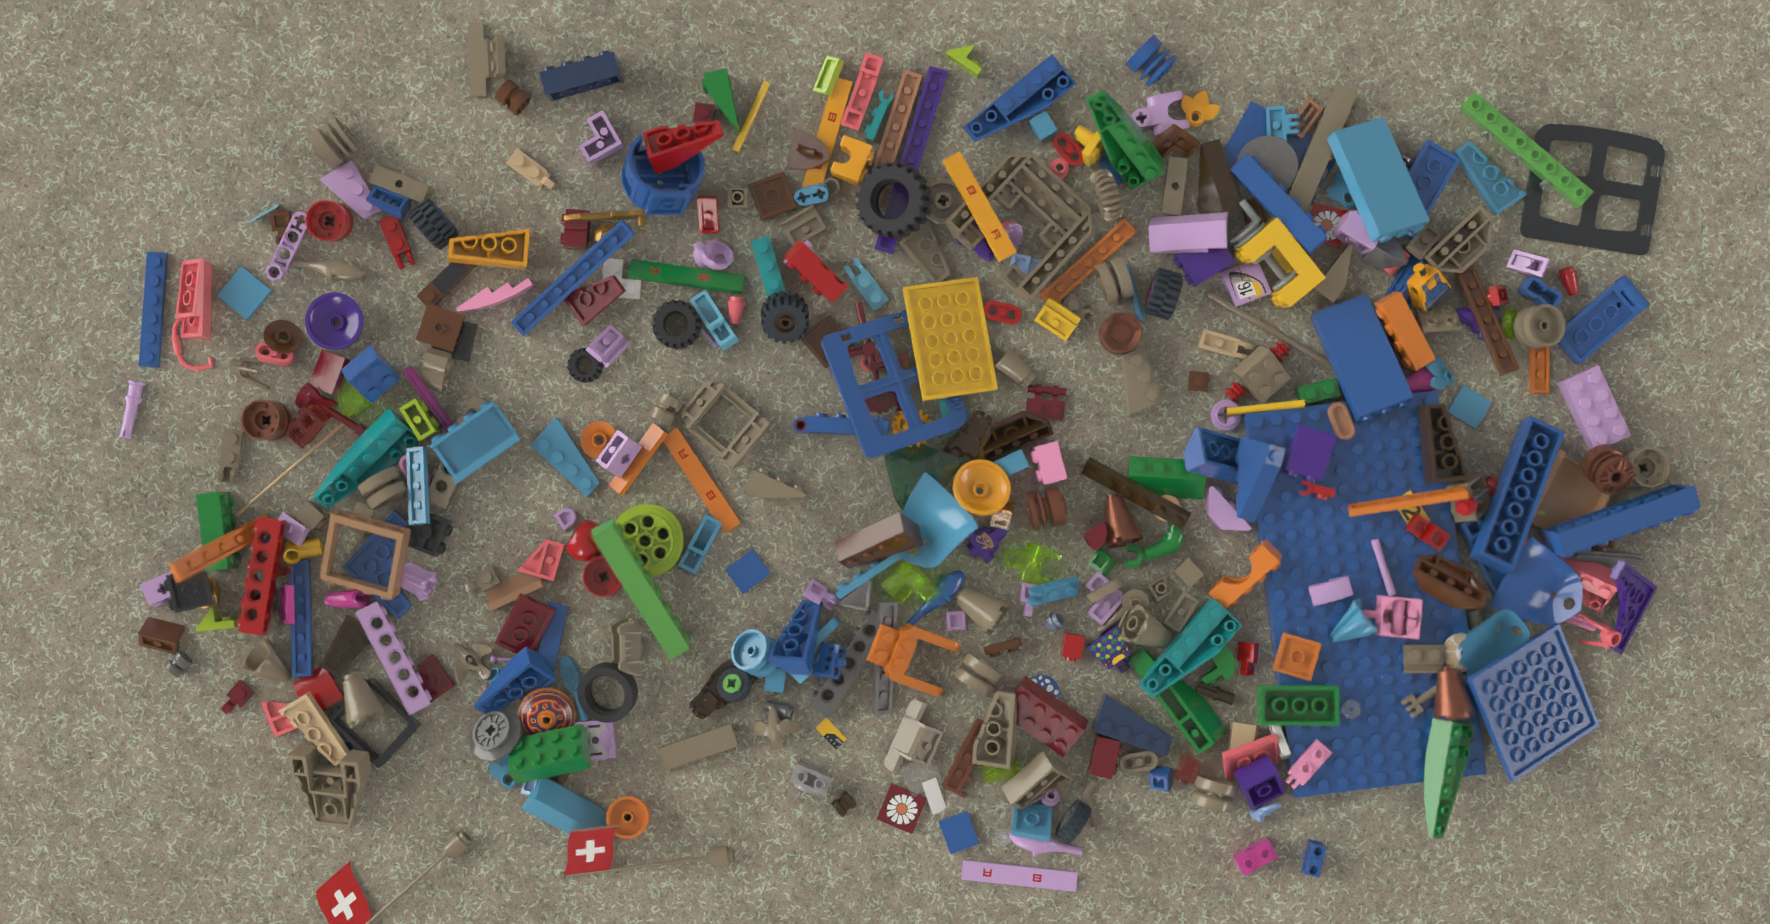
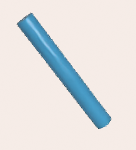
[1126,264,1145,321]

